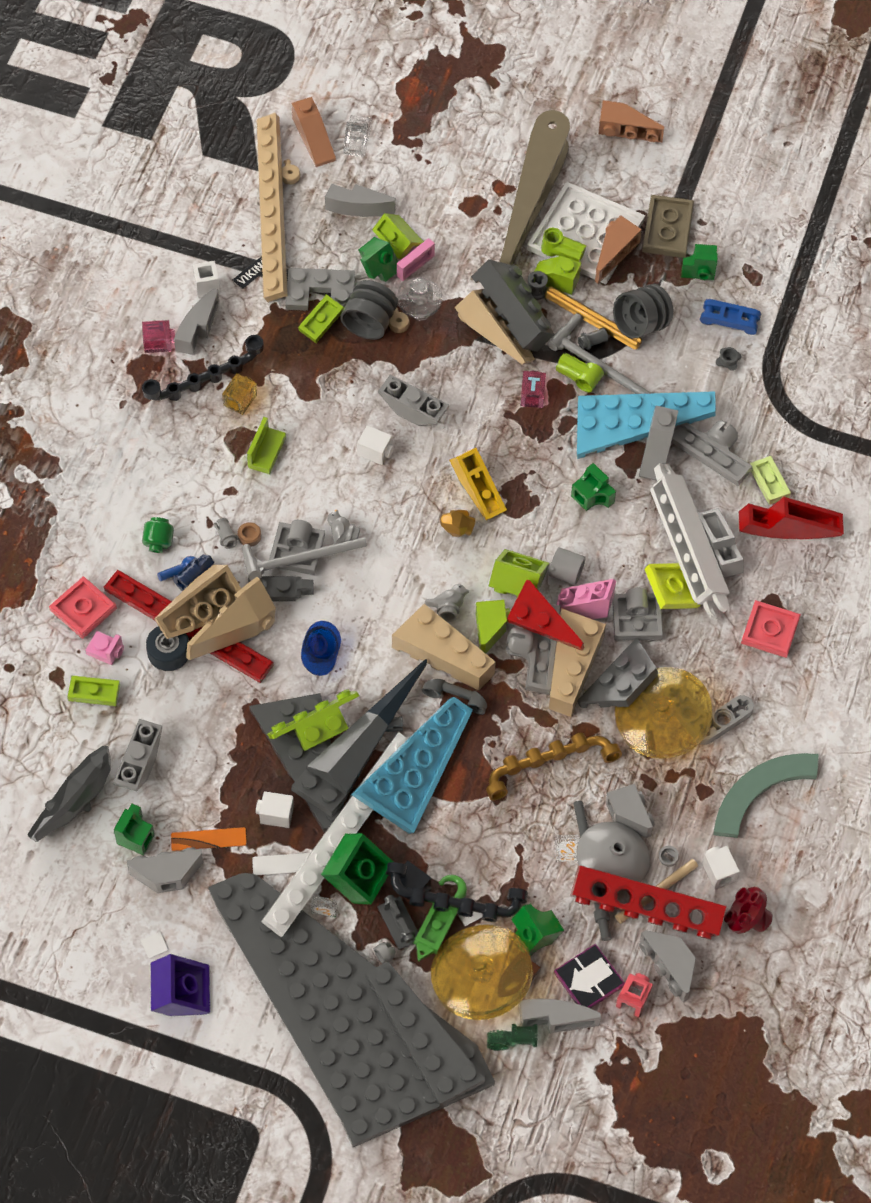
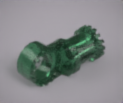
[487,1023,538,1051]

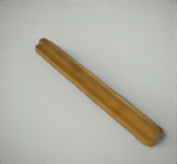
[545,286,642,350]

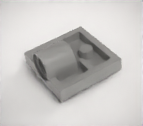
[269,519,325,575]
[612,587,663,640]

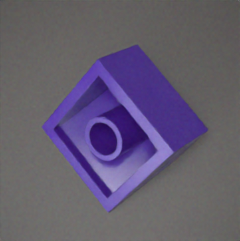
[151,954,210,1016]

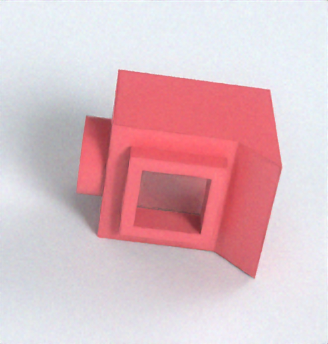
[616,973,653,1017]

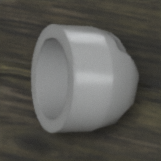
[659,846,679,867]
[373,942,395,964]

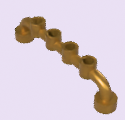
[486,733,622,801]

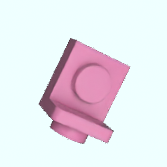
[86,631,124,665]

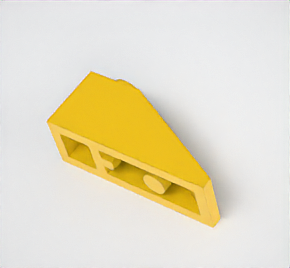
[449,448,507,520]

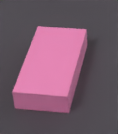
[397,238,435,281]

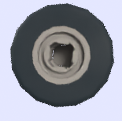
[146,626,189,671]

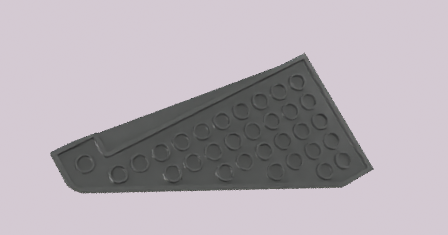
[208,873,495,1148]

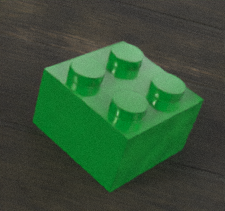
[321,834,393,905]

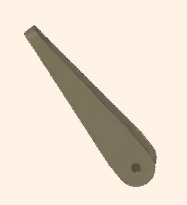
[500,110,570,265]

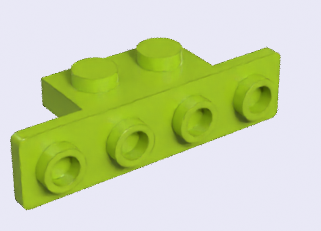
[267,689,359,750]

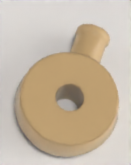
[282,159,301,185]
[389,308,410,333]

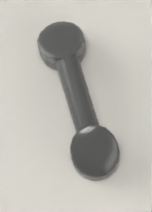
[422,679,488,715]

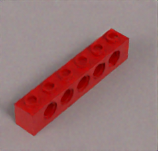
[570,865,727,940]

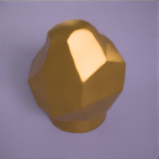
[440,510,475,537]

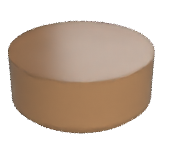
[238,522,261,547]

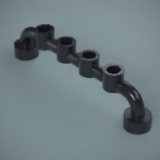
[142,335,264,401]
[386,862,528,922]

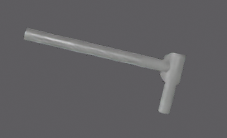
[547,313,651,394]
[242,537,367,581]

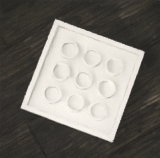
[527,182,645,284]

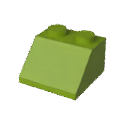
[488,549,549,598]

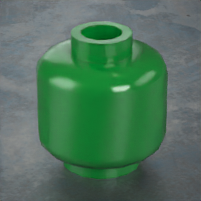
[142,517,174,553]

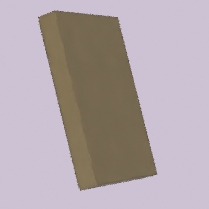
[642,195,694,258]

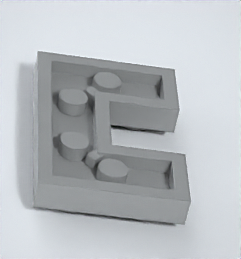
[285,268,355,311]

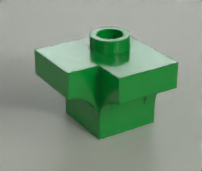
[358,237,398,282]
[681,244,718,280]
[571,463,616,511]
[113,803,155,855]
[511,904,565,957]

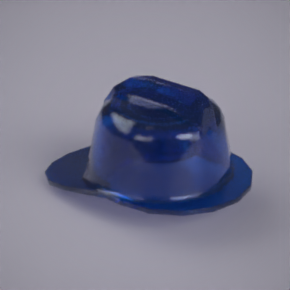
[301,621,341,676]

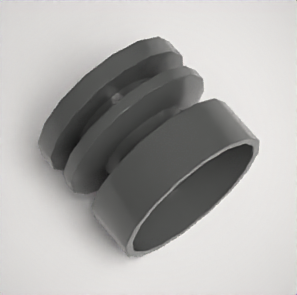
[341,280,398,340]
[613,284,674,338]

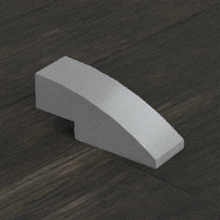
[325,184,396,217]
[174,289,219,355]
[698,508,744,578]
[518,999,601,1034]

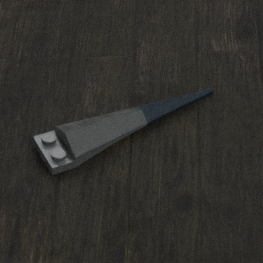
[291,659,427,817]

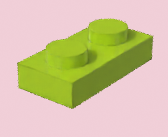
[298,294,344,343]
[67,675,120,706]

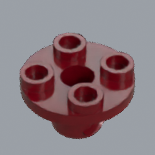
[724,887,773,934]

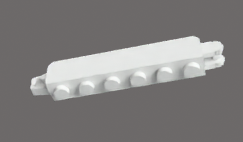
[650,463,730,620]

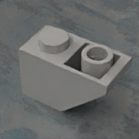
[605,784,655,838]

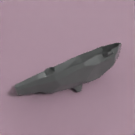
[27,746,111,842]

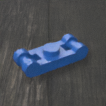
[700,299,761,335]

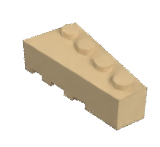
[392,604,495,690]
[549,608,606,717]

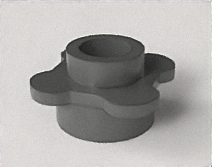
[716,347,741,371]

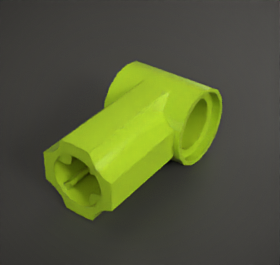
[541,227,587,262]
[556,353,604,393]

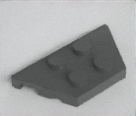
[577,639,659,708]

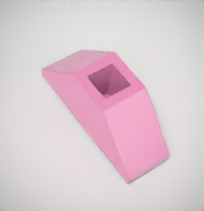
[556,579,616,620]

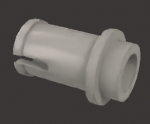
[214,518,238,549]

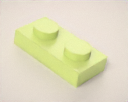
[750,456,791,505]

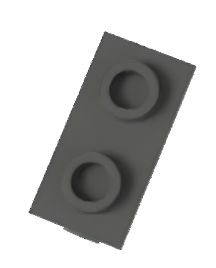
[377,895,418,950]

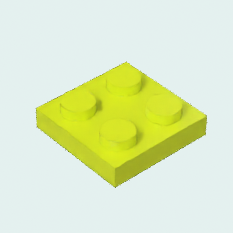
[644,563,700,609]

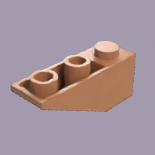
[598,100,664,142]

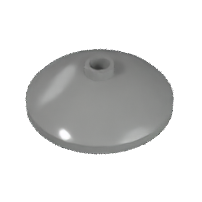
[576,822,650,892]

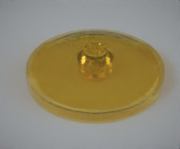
[615,667,713,759]
[431,925,533,1020]

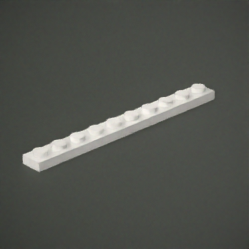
[261,732,408,937]

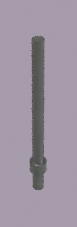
[573,801,612,941]

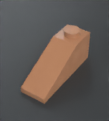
[292,97,336,167]
[595,215,642,284]

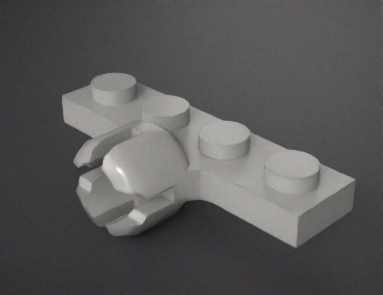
[671,420,752,486]
[506,604,560,694]

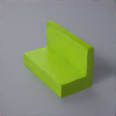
[372,213,424,259]
[247,417,286,475]

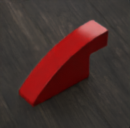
[739,497,844,539]

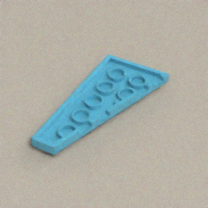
[577,391,716,459]
[351,697,473,834]

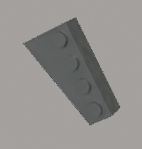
[471,259,555,352]

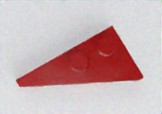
[507,580,585,651]

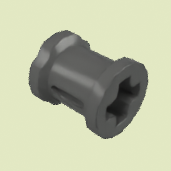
[528,271,548,300]

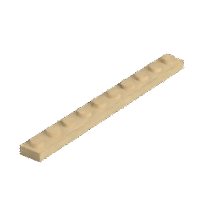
[257,113,287,302]

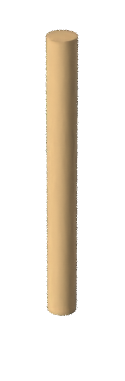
[615,859,698,924]

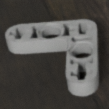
[663,685,754,745]

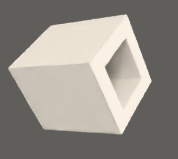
[193,261,220,298]
[357,426,394,465]
[256,791,294,828]
[702,846,740,889]

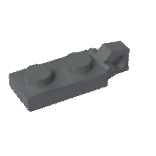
[248,576,314,601]

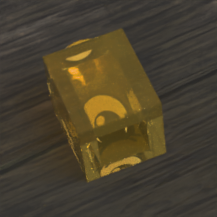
[222,374,257,415]

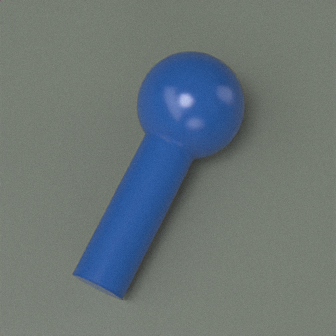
[157,556,196,582]

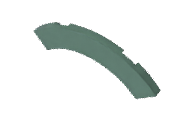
[713,753,819,838]

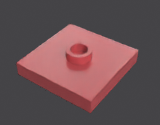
[49,576,117,639]
[741,600,801,658]

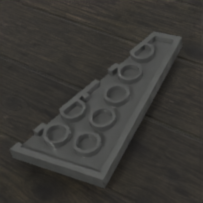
[249,693,344,833]

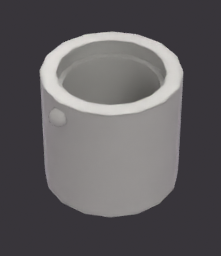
[548,547,586,585]

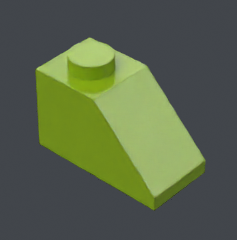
[534,256,581,295]
[475,600,510,654]

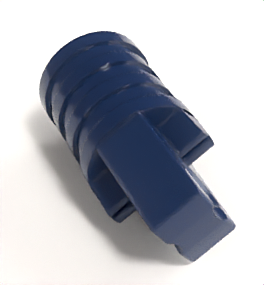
[173,554,215,591]

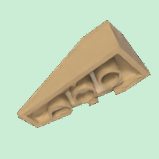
[455,289,535,364]
[154,565,241,639]
[186,577,276,660]

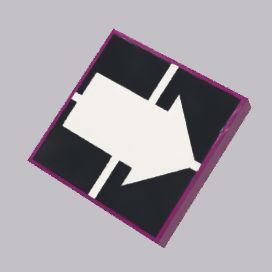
[554,944,625,1008]

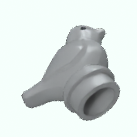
[327,510,360,545]
[425,584,469,622]

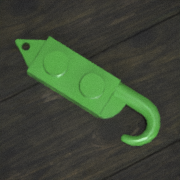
[414,875,467,961]

